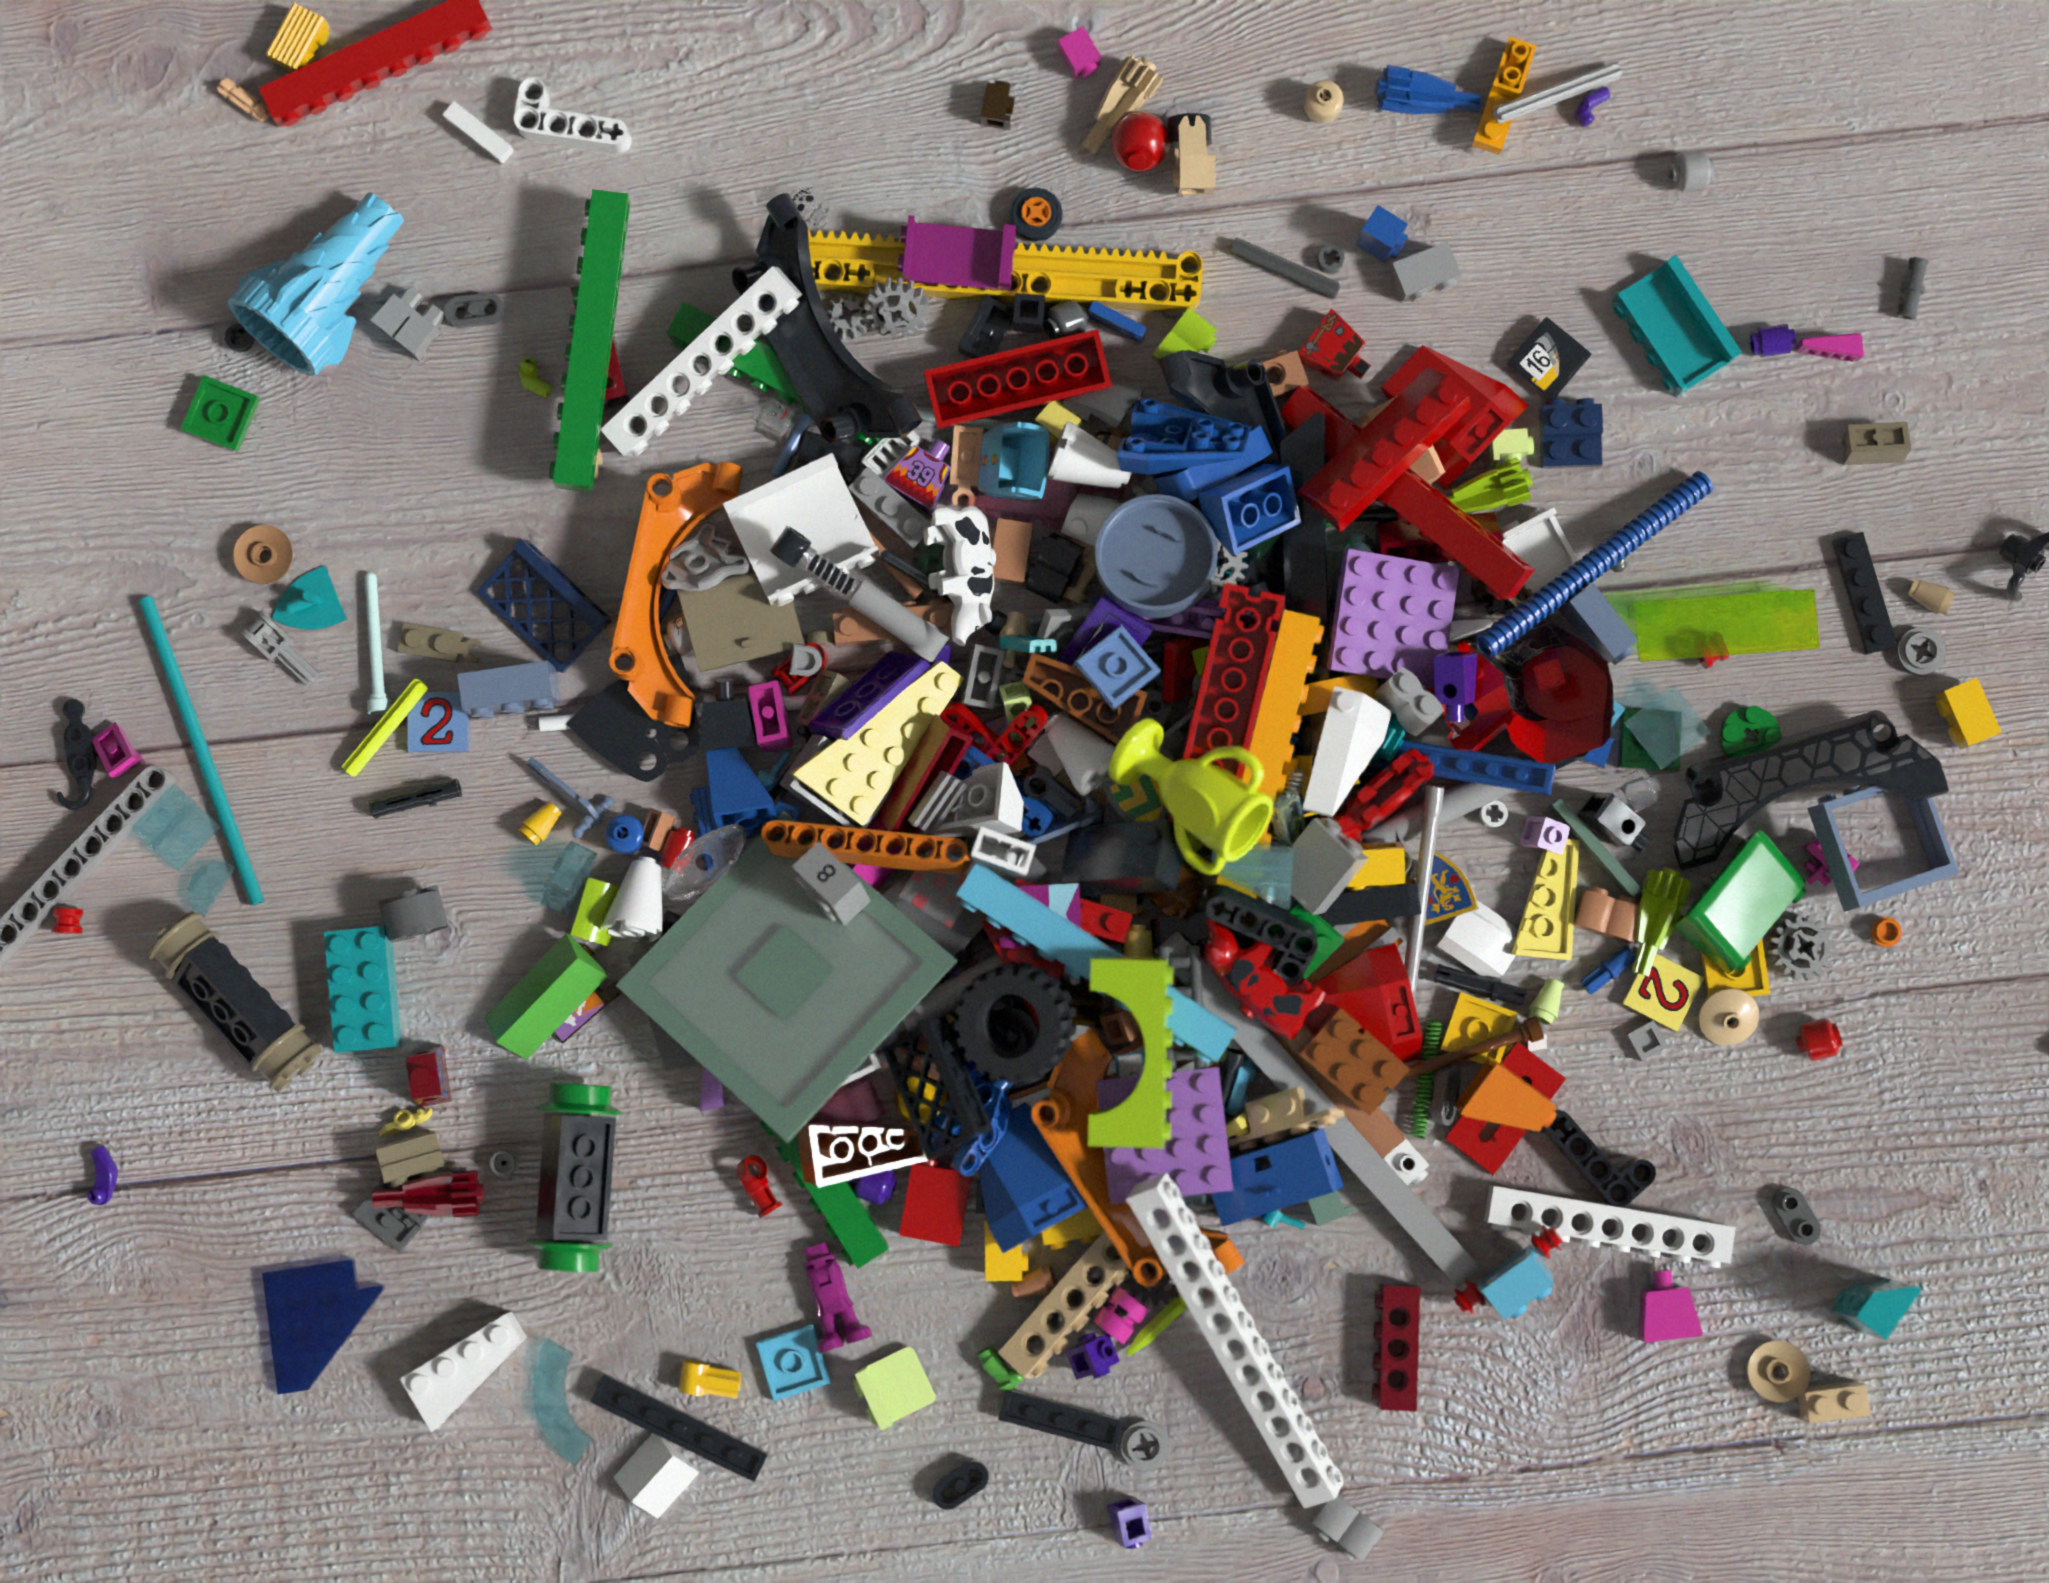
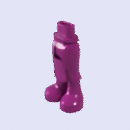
[803,1242,873,1354]

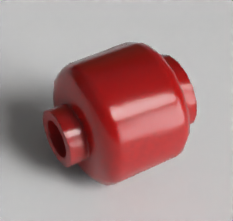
[1795,1018,1843,1061]

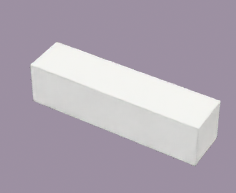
[442,101,514,165]

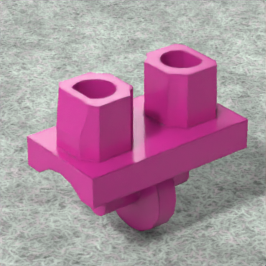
[1802,838,1859,887]

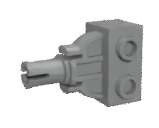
[959,644,1049,711]

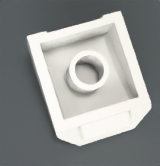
[1434,901,1518,979]

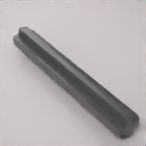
[1230,238,1341,299]

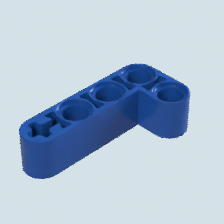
[1153,424,1273,502]
[952,746,1055,837]

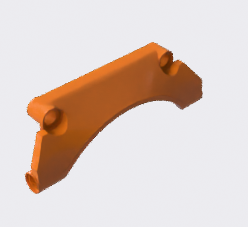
[609,462,743,728]
[1031,1028,1245,1286]

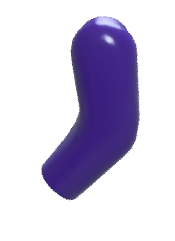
[87,1145,118,1205]

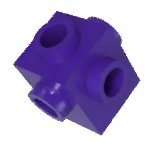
[1065,1332,1120,1380]

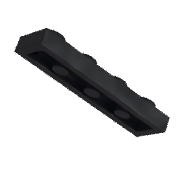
[1832,532,1898,655]
[998,1390,1124,1451]

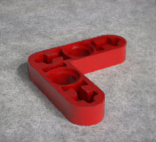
[940,702,1048,767]

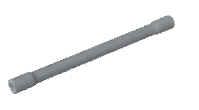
[1404,786,1444,1006]

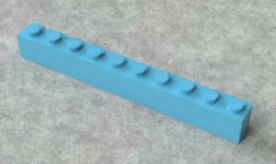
[956,863,1238,1063]

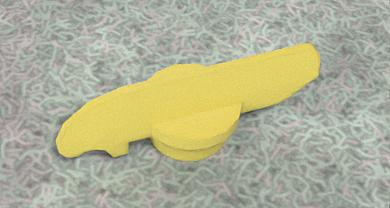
[379,1107,432,1138]

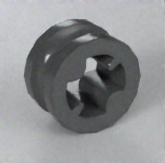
[1317,244,1345,274]

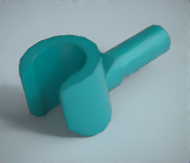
[1261,1210,1305,1230]

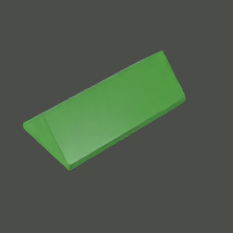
[485,932,610,1060]

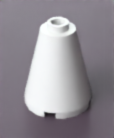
[1046,421,1132,489]
[602,857,663,943]

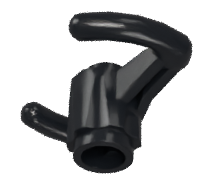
[1999,532,2049,601]

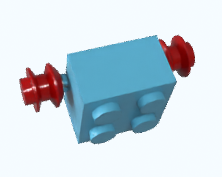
[1453,1225,1563,1320]

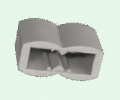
[1375,667,1444,736]
[1311,1495,1384,1561]

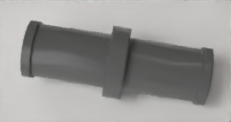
[1897,257,1929,320]

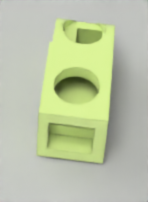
[999,681,1035,742]

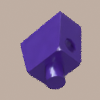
[1434,651,1477,722]

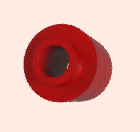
[659,826,698,873]

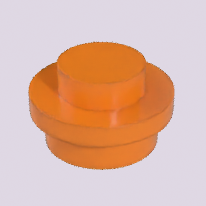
[1870,917,1902,947]

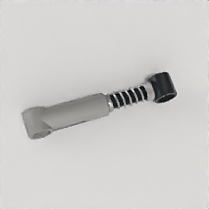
[770,525,950,662]

